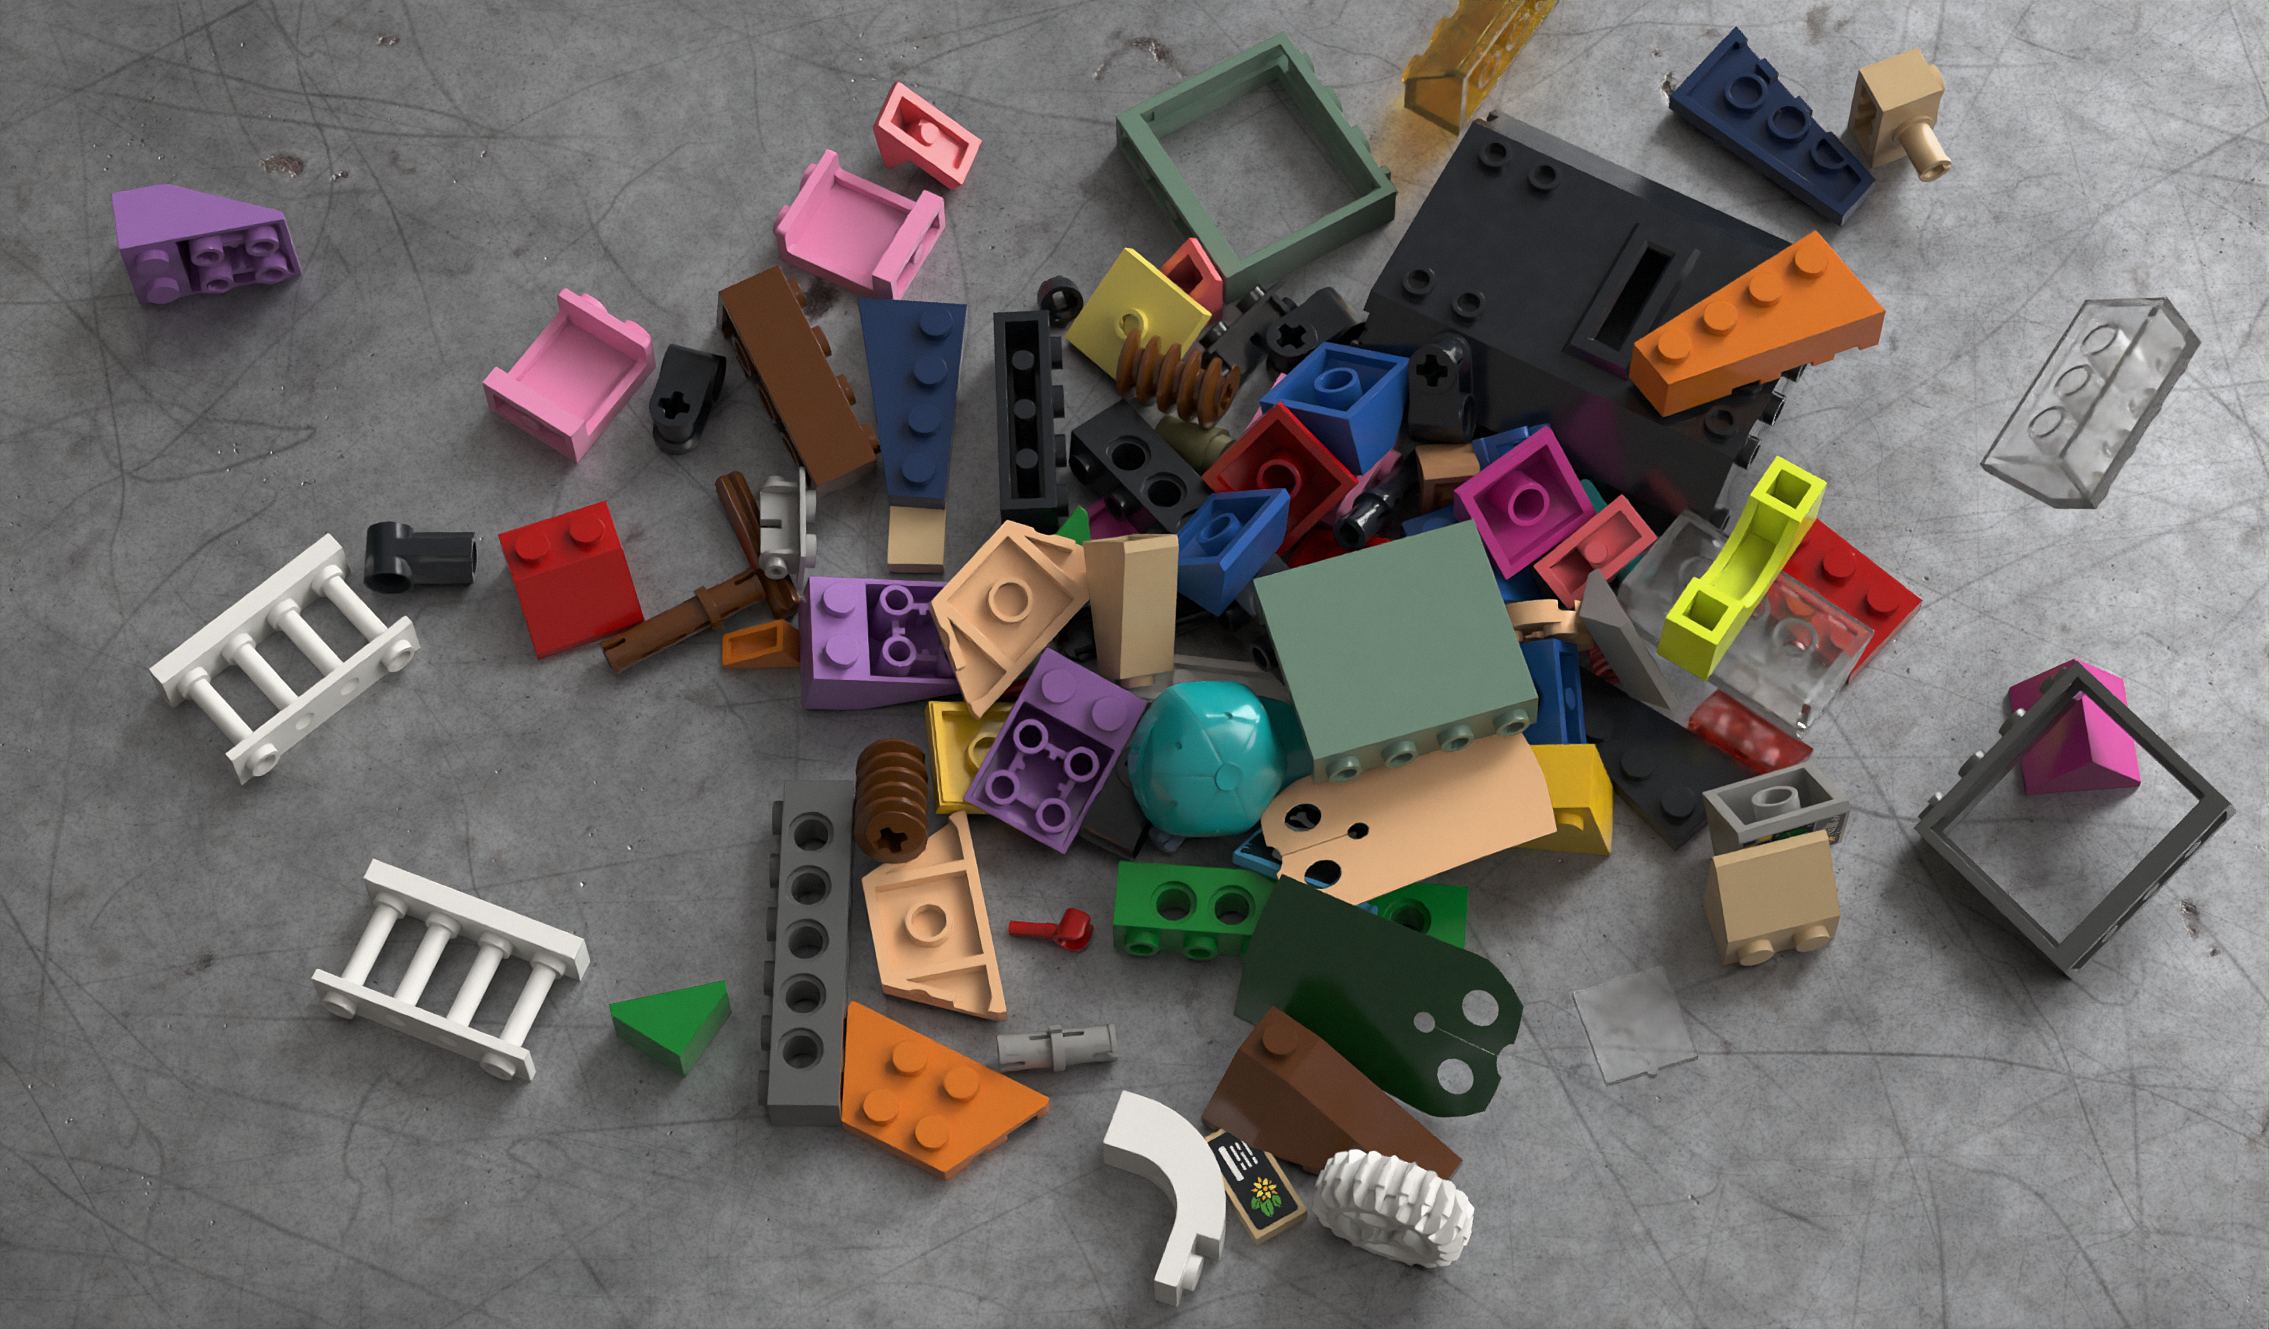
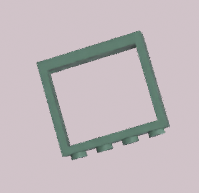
[1116,31,1399,306]

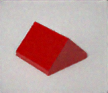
[1201,401,1359,557]

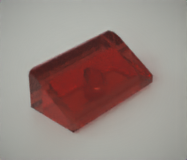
[1687,688,1814,776]

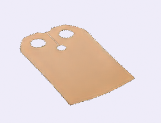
[1261,732,1557,906]

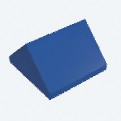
[1177,488,1291,617]

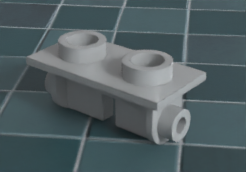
[759,466,817,590]

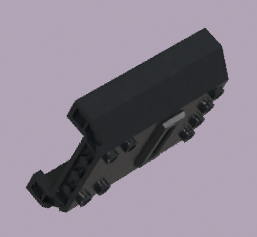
[1349,109,1808,555]

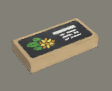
[1204,1129,1308,1246]

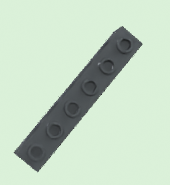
[758,780,856,1127]

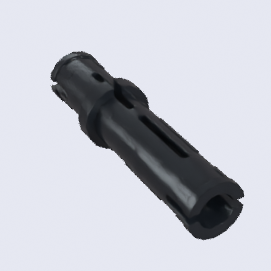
[1333,449,1420,551]

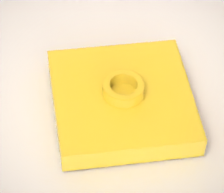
[1064,248,1212,398]

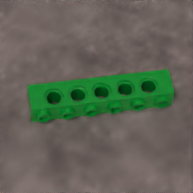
[1113,861,1468,961]

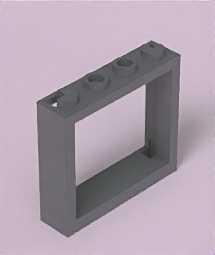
[1914,661,2237,980]

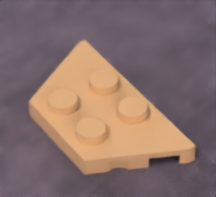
[928,520,1090,721]
[861,809,1008,1022]

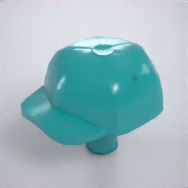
[1128,681,1312,837]

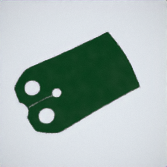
[1234,874,1524,1118]

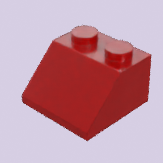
[498,500,645,660]

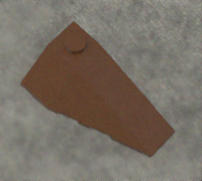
[1201,1006,1463,1181]

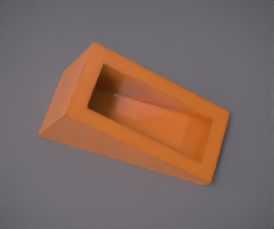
[722,619,800,669]

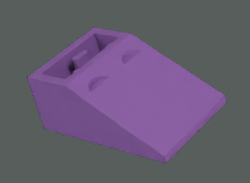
[111,183,302,304]
[798,576,962,711]
[963,647,1148,855]

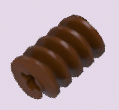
[1116,328,1240,430]
[854,738,928,864]

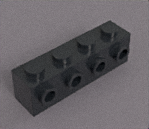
[993,310,1069,536]

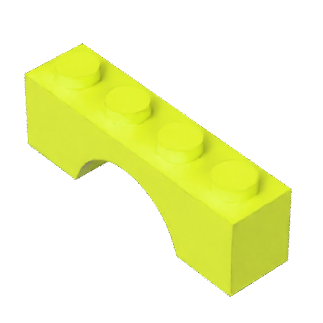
[1656,456,1827,681]

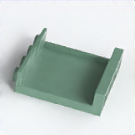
[1253,519,1538,785]

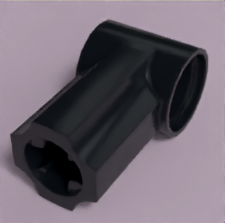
[363,521,478,594]

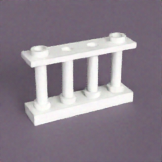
[149,533,420,785]
[311,859,590,1082]

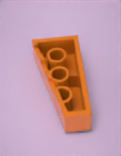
[1629,230,1886,417]

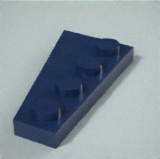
[1668,26,1876,227]
[857,297,968,510]

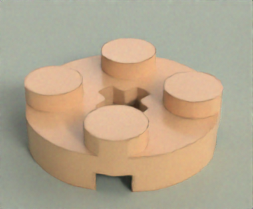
[1505,599,1595,651]

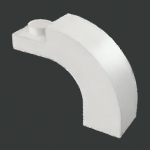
[1103,1090,1225,1307]

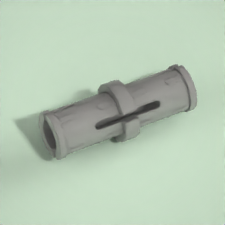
[996,1023,1118,1073]

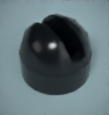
[1037,275,1083,324]

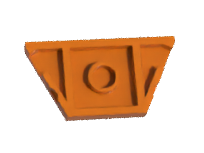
[841,1000,1051,1181]

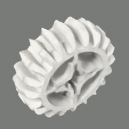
[1312,1150,1475,1268]

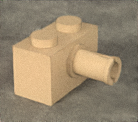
[1847,47,1952,182]

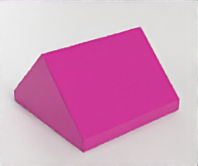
[1453,426,1597,580]
[2008,658,2141,795]

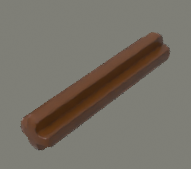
[715,471,801,620]

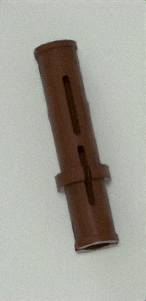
[599,567,767,676]

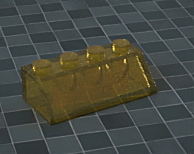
[1401,0,1560,137]

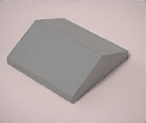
[1579,568,1680,710]

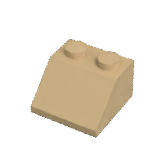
[1702,829,1841,966]

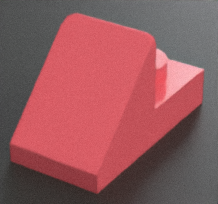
[872,81,982,190]
[1533,494,1659,611]

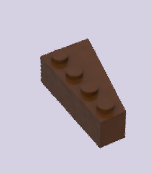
[716,265,881,500]

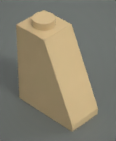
[1083,534,1179,688]

